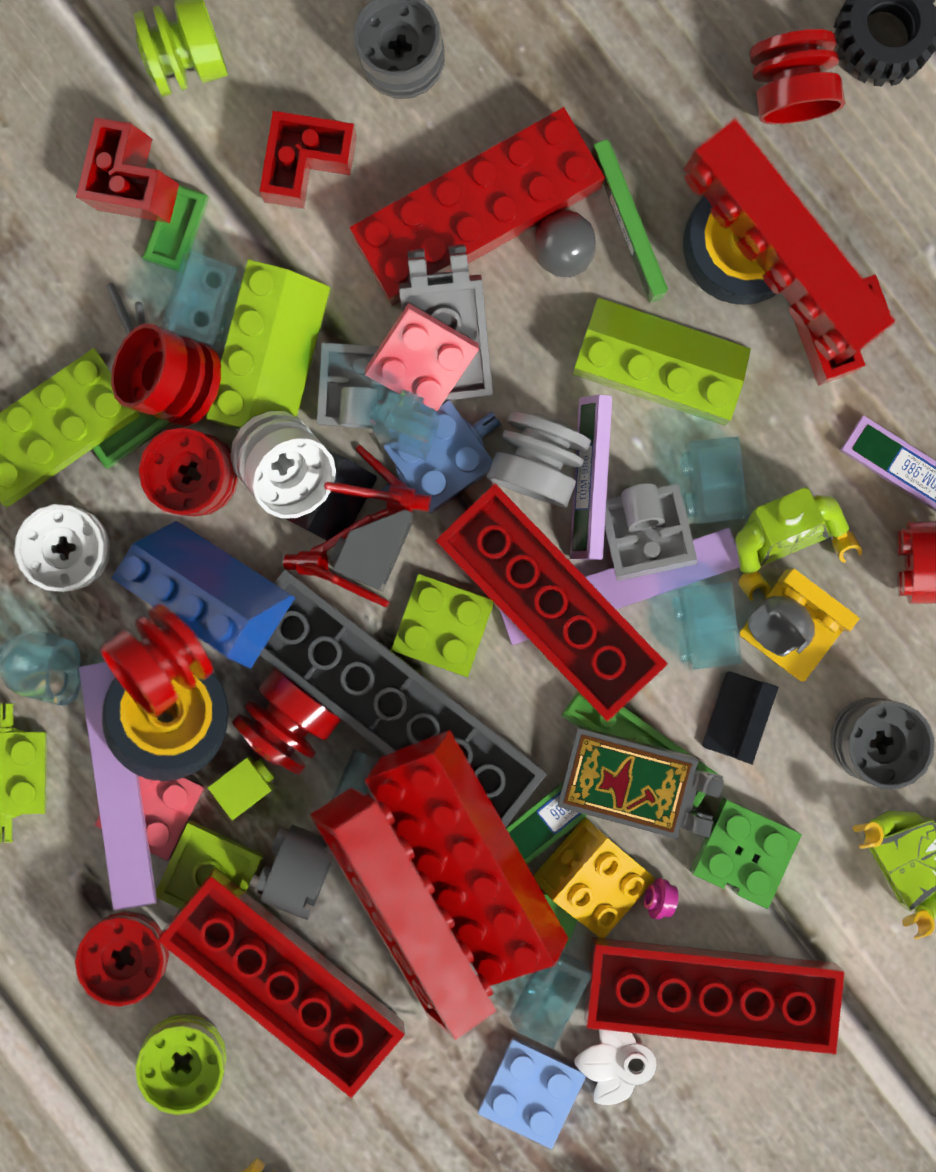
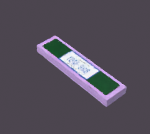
[569,395,612,560]
[840,415,936,512]

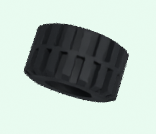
[834,0,936,87]

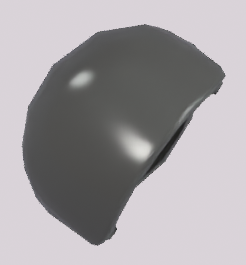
[535,211,596,277]
[748,596,815,657]

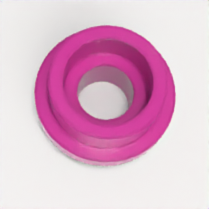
[644,878,678,920]

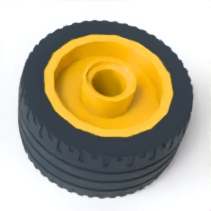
[683,196,777,305]
[102,673,229,781]

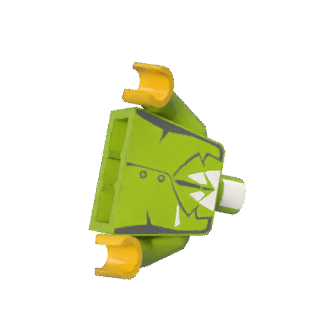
[735,487,862,601]
[853,810,936,940]

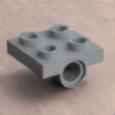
[317,343,401,430]
[605,483,697,581]

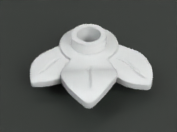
[574,1030,657,1105]

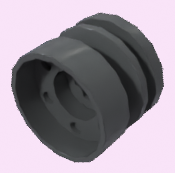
[354,0,445,99]
[830,697,935,789]

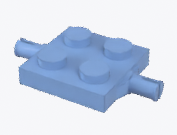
[380,400,501,514]

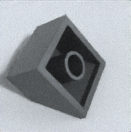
[330,510,415,592]

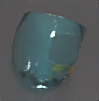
[0,631,81,706]

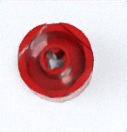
[897,521,936,604]

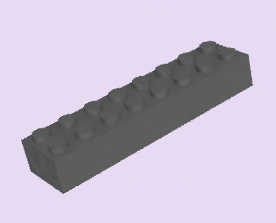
[260,570,547,827]

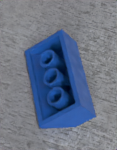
[111,521,295,668]

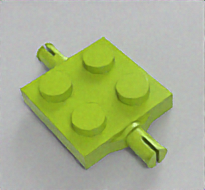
[0,703,47,843]

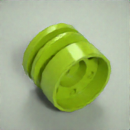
[133,0,228,97]
[135,1013,227,1115]

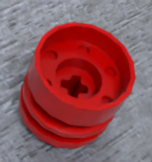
[749,29,846,125]
[111,323,221,426]
[139,428,239,517]
[100,603,213,718]
[231,667,342,775]
[75,911,170,1007]

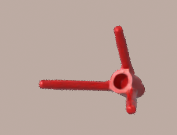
[324,445,431,524]
[283,515,389,607]

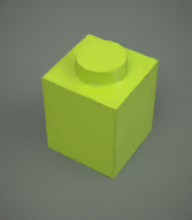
[208,755,276,821]

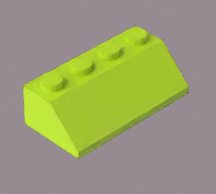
[206,259,331,430]
[572,297,751,426]

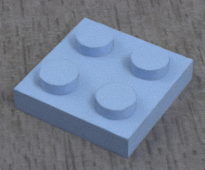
[478,1036,586,1149]

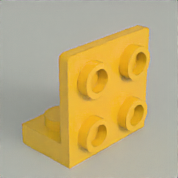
[739,568,860,682]
[534,817,655,938]

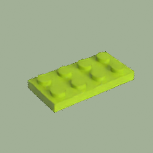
[0,348,141,508]

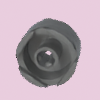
[256,824,332,920]

